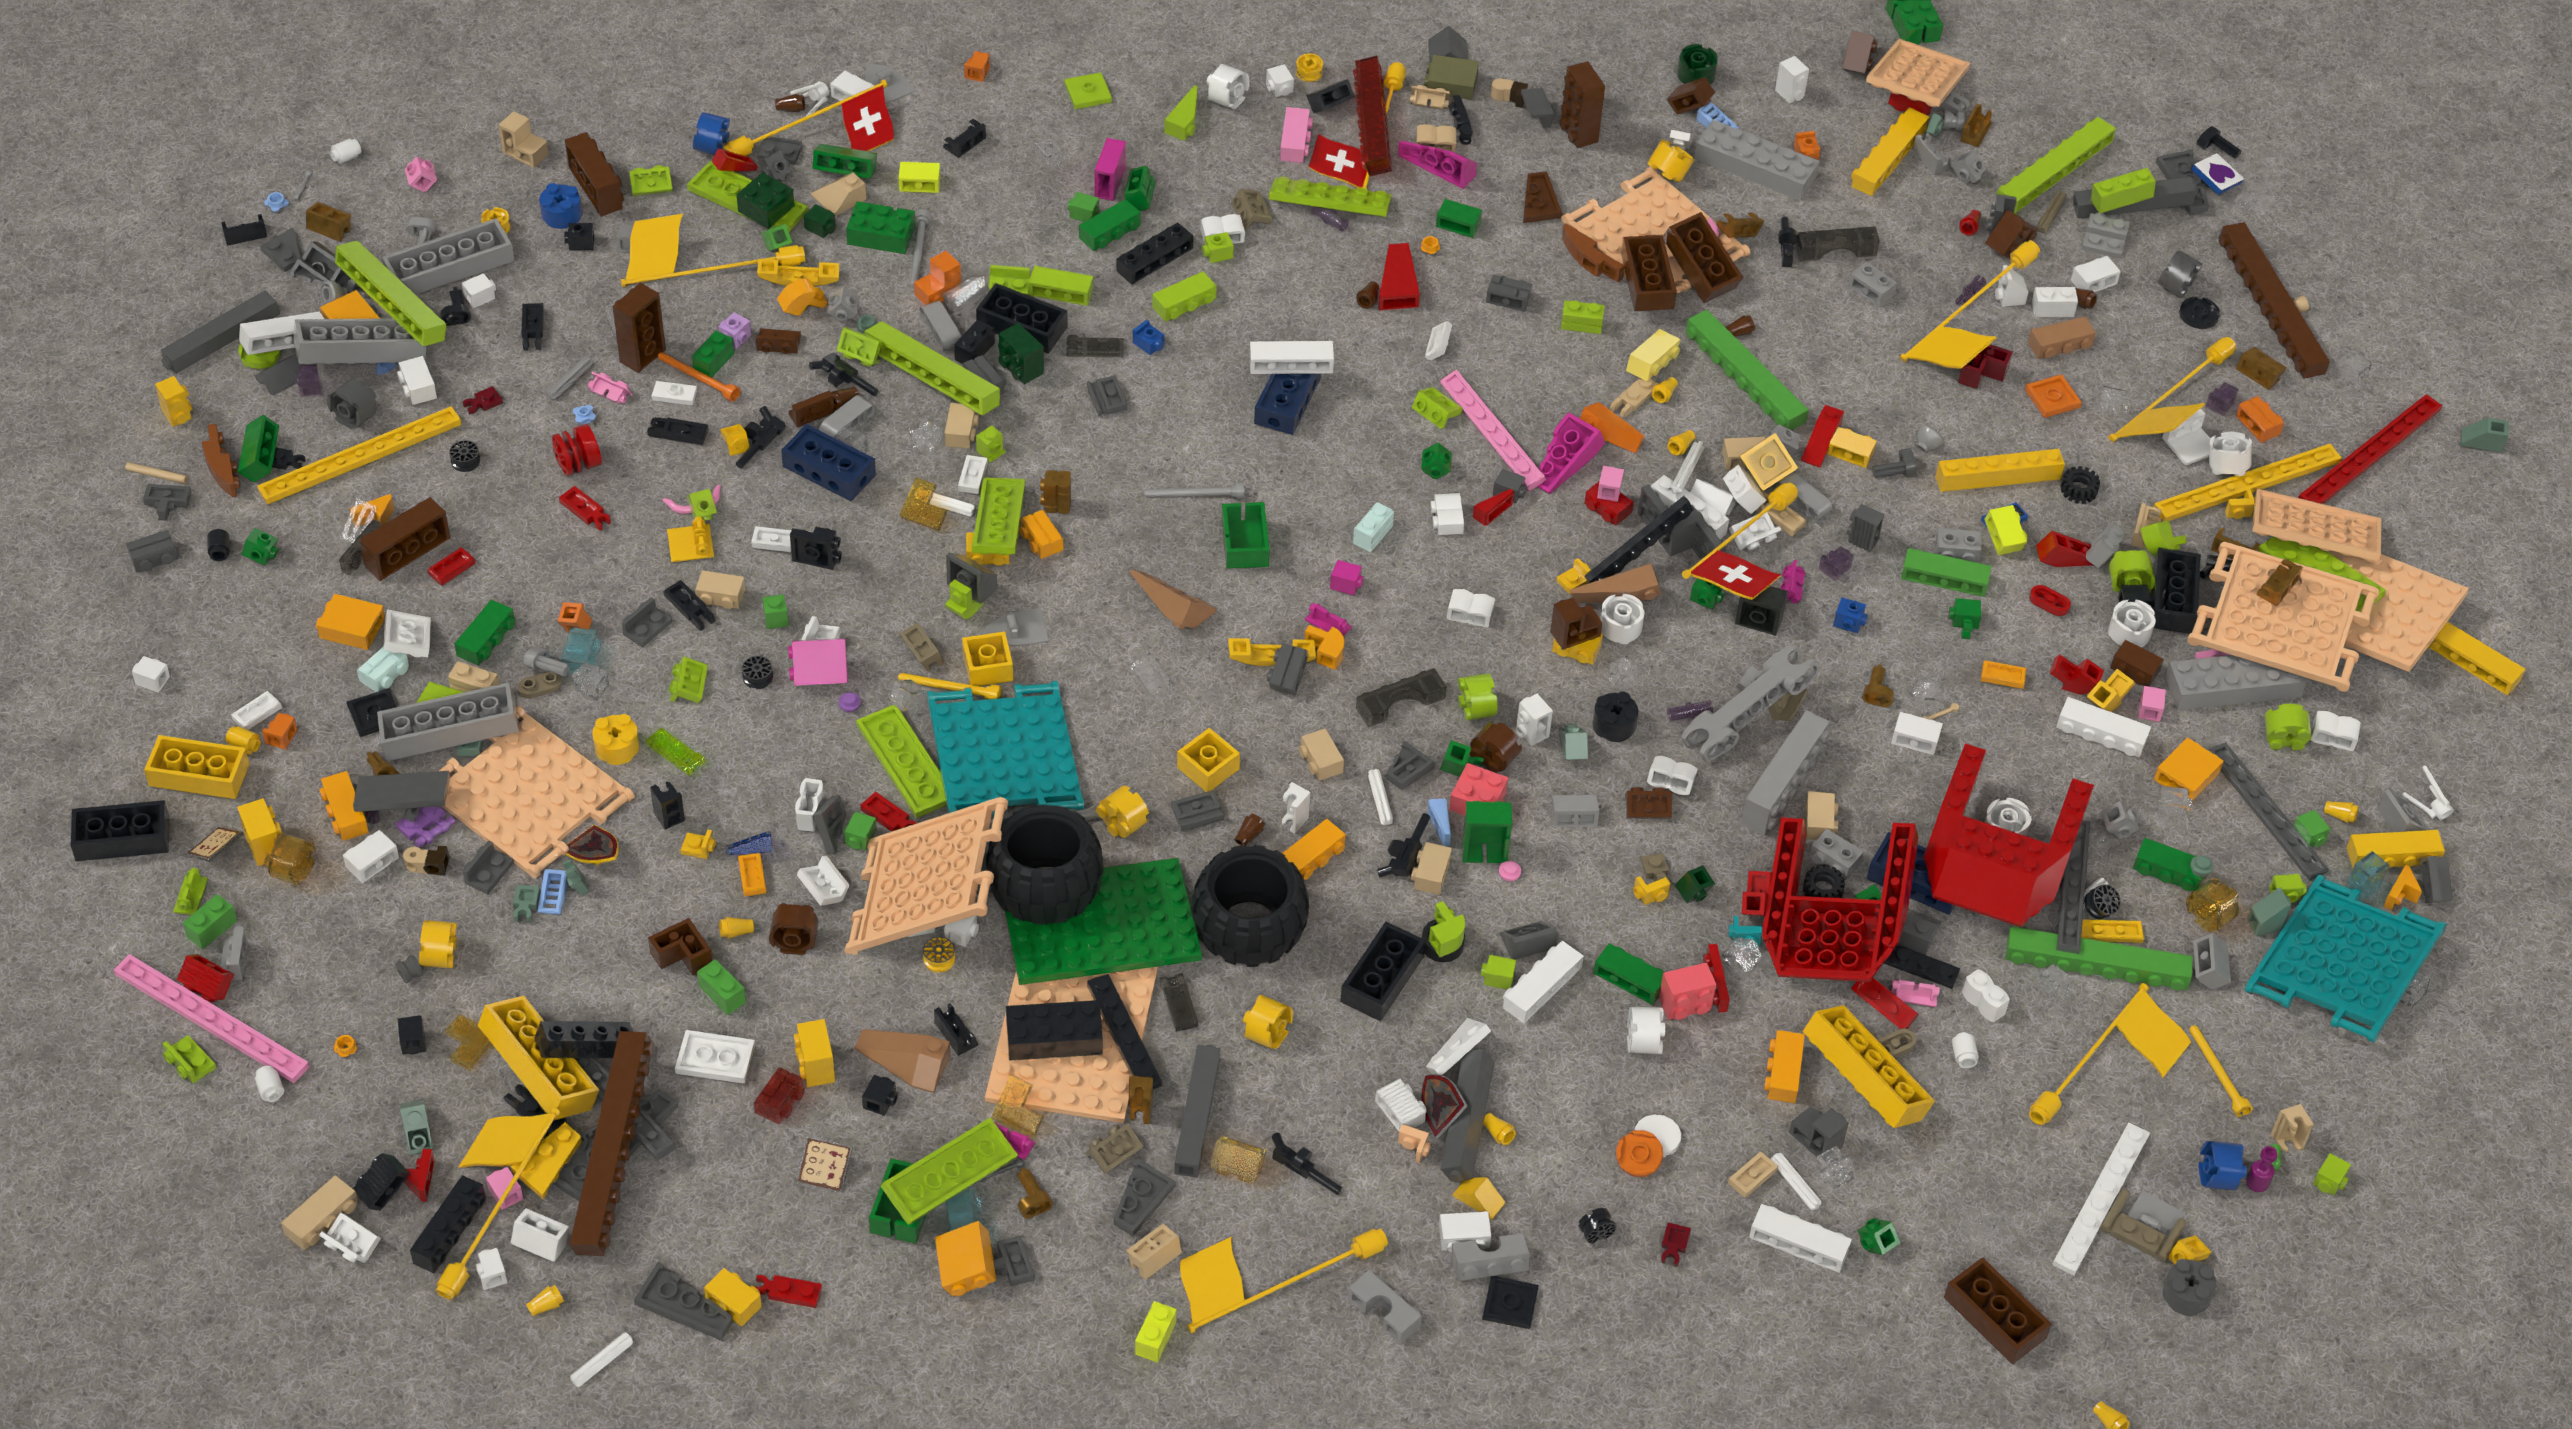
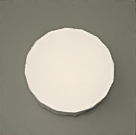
[1635,1114,1681,1158]

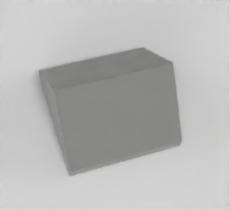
[2378,789,2428,832]

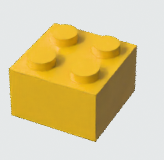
[1739,433,1798,491]
[962,631,1013,686]
[1177,728,1240,792]
[237,798,286,866]
[793,1019,835,1087]

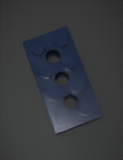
[1254,373,1321,435]
[781,424,876,502]
[1867,832,1955,915]

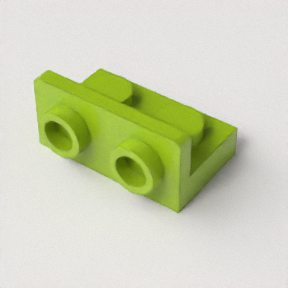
[629,165,672,196]
[988,265,1030,295]
[836,327,882,367]
[1412,387,1463,429]
[668,656,708,703]
[162,1035,216,1084]

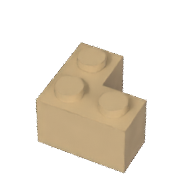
[499,111,549,168]

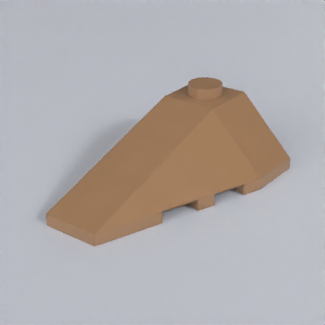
[1570,563,1662,603]
[1130,569,1217,630]
[854,1029,950,1093]

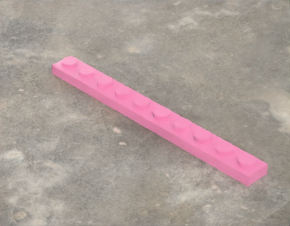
[114,954,310,1083]

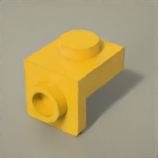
[2225,489,2255,519]
[1633,876,1671,905]

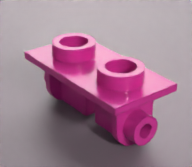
[1780,559,1805,604]
[1305,603,1352,636]
[994,1122,1035,1160]

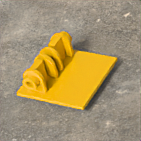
[667,517,714,562]

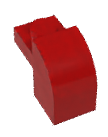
[2050,654,2104,695]
[1741,871,1772,916]

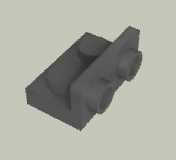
[622,597,672,648]
[463,841,514,895]

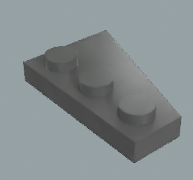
[1114,1158,1175,1236]

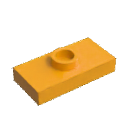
[1980,660,2027,689]
[738,853,767,897]

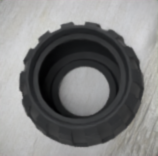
[986,805,1104,925]
[1192,845,1309,967]

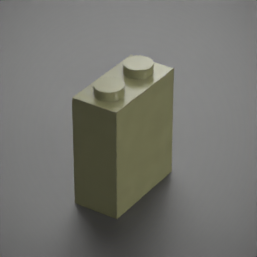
[1424,55,1479,100]

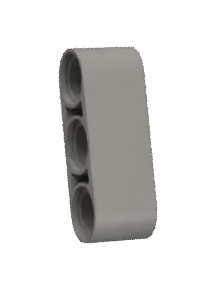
[919,301,961,351]
[819,395,876,440]
[1774,472,1832,522]

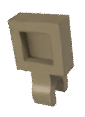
[1641,853,1669,882]

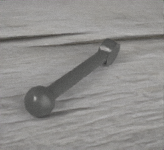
[979,1159,1024,1183]

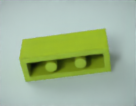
[2091,168,2156,214]
[1028,265,1093,306]
[1152,271,1217,322]

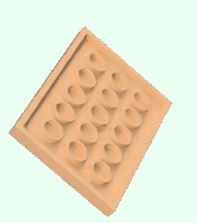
[1866,39,1971,107]
[2252,489,2381,561]

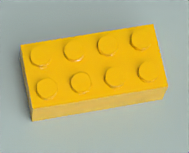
[144,735,250,799]

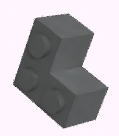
[1789,1105,1849,1163]

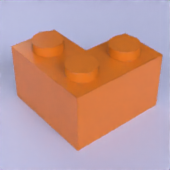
[914,251,962,305]

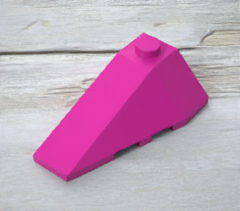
[1398,141,1477,189]
[1537,412,1605,494]

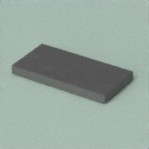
[353,771,450,812]

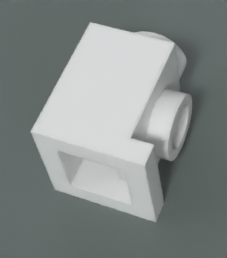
[476,1248,507,1290]

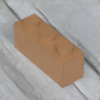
[2028,316,2096,359]

